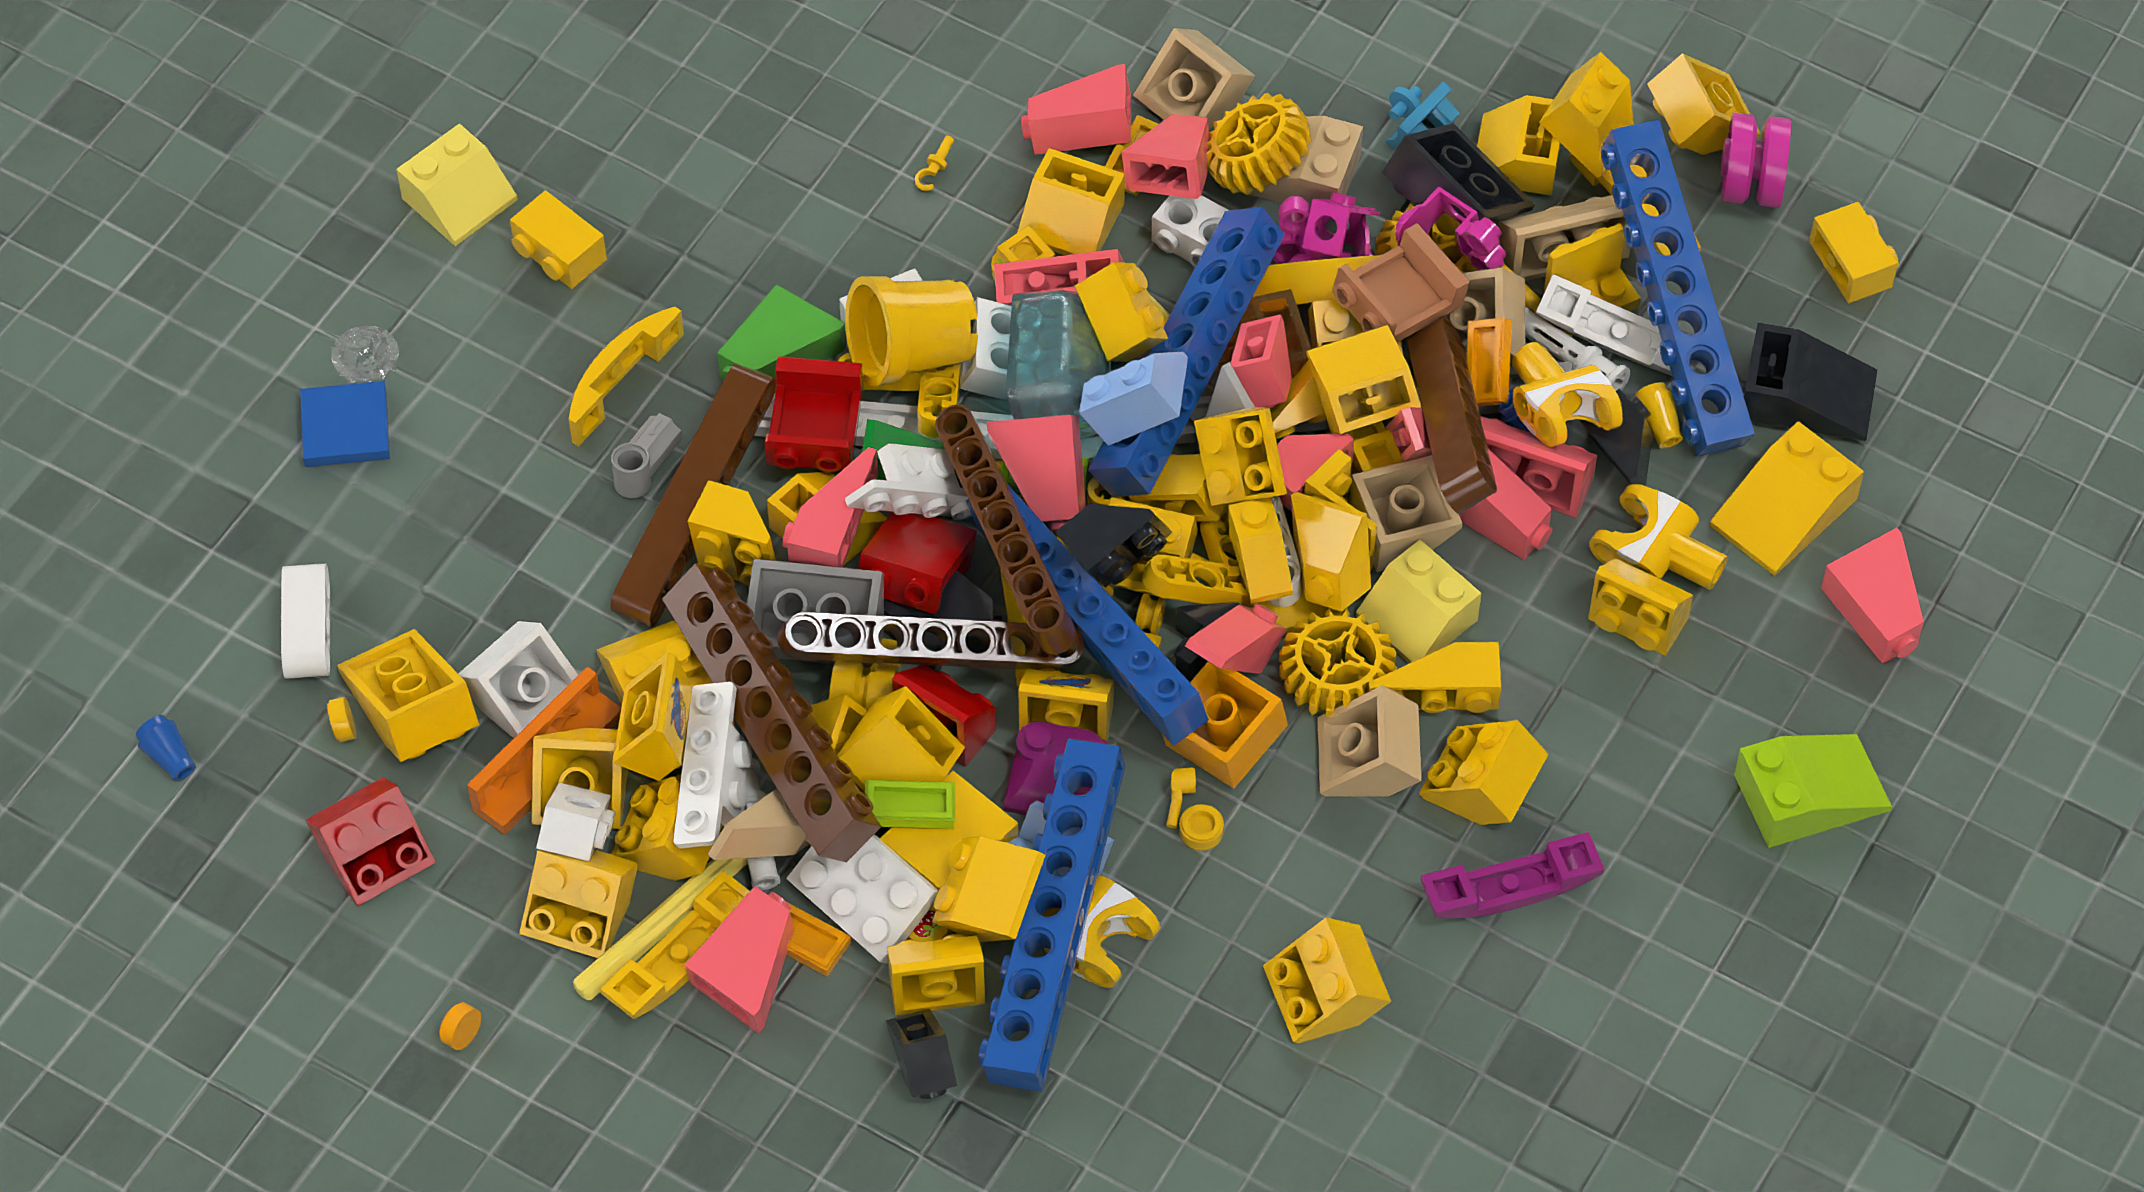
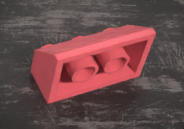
[1480,416,1597,518]

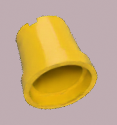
[845,276,978,387]

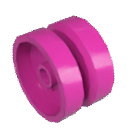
[1721,112,1791,208]

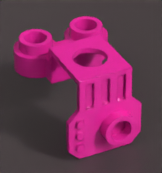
[1395,187,1506,271]
[1289,192,1380,263]
[1273,196,1373,264]

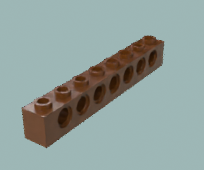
[662,563,882,863]

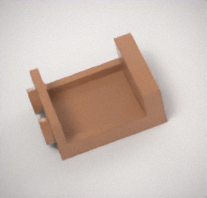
[1332,223,1470,342]

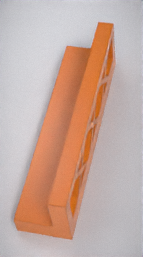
[467,666,622,835]

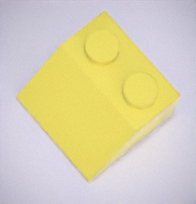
[396,123,518,246]
[1355,539,1481,664]

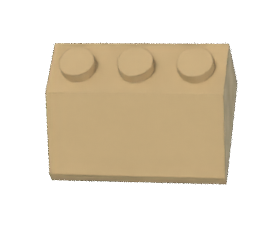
[1498,195,1630,281]

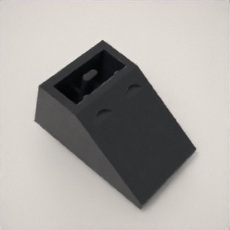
[1744,322,1878,441]

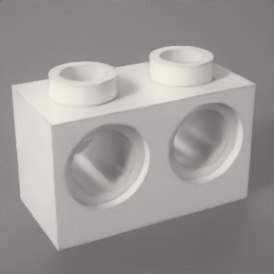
[1151,195,1229,267]
[960,297,1028,400]

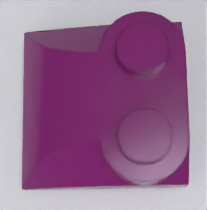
[1004,722,1108,815]

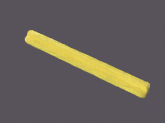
[573,858,748,1001]

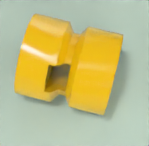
[829,661,899,710]

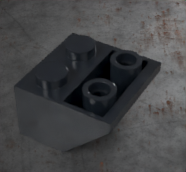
[1056,504,1173,588]

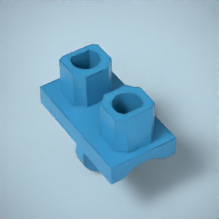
[1386,81,1460,151]

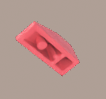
[994,249,1125,309]
[1385,407,1432,462]
[782,447,878,568]
[1185,603,1287,674]

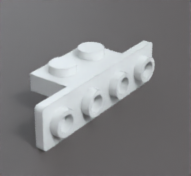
[845,444,972,520]
[673,682,752,848]

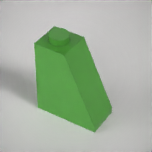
[717,285,846,381]

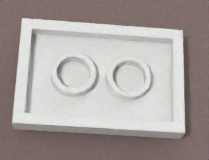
[786,834,939,964]

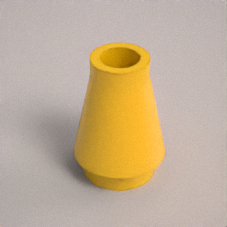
[1634,382,1683,449]

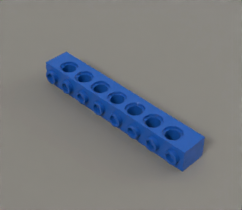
[1601,119,1755,457]
[1088,207,1285,497]
[966,484,1209,746]
[979,738,1126,1092]

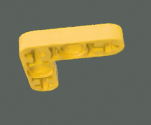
[838,352,960,438]
[1142,505,1253,607]

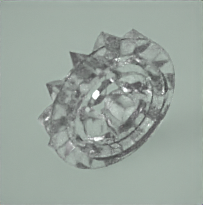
[331,325,400,384]

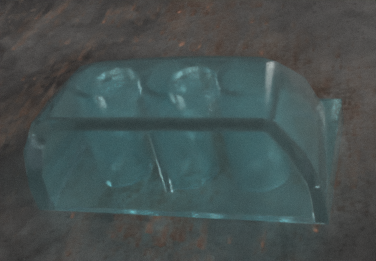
[1006,290,1111,439]

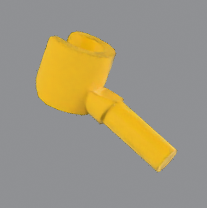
[1166,767,1196,829]

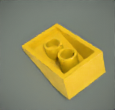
[1709,421,1864,576]
[337,629,479,762]

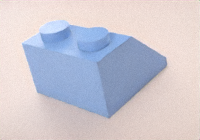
[1079,352,1188,446]

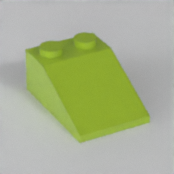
[1734,734,1892,848]

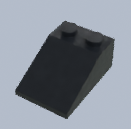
[1382,123,1535,222]

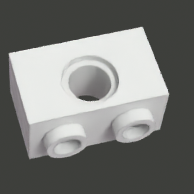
[536,783,615,861]

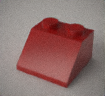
[892,665,996,767]

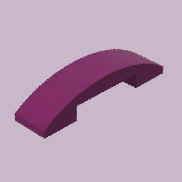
[1420,832,1605,918]

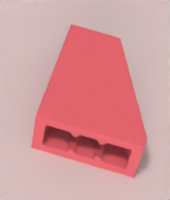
[1021,64,1132,155]
[1121,114,1209,199]
[986,415,1086,530]
[1459,449,1553,561]
[1821,527,1924,664]
[685,886,794,1034]

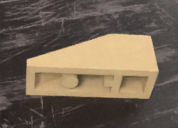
[708,788,812,860]

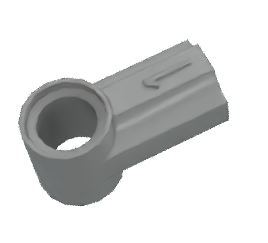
[611,413,682,499]

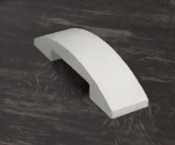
[1536,274,1699,376]

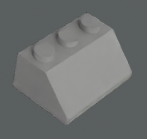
[747,559,884,668]

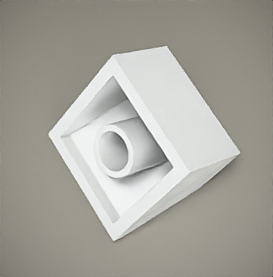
[458,621,578,738]

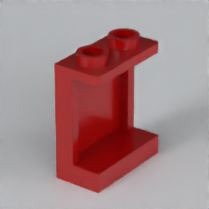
[765,356,864,472]
[858,511,977,614]

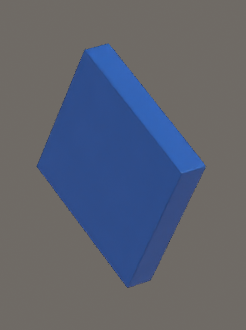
[300,381,390,467]

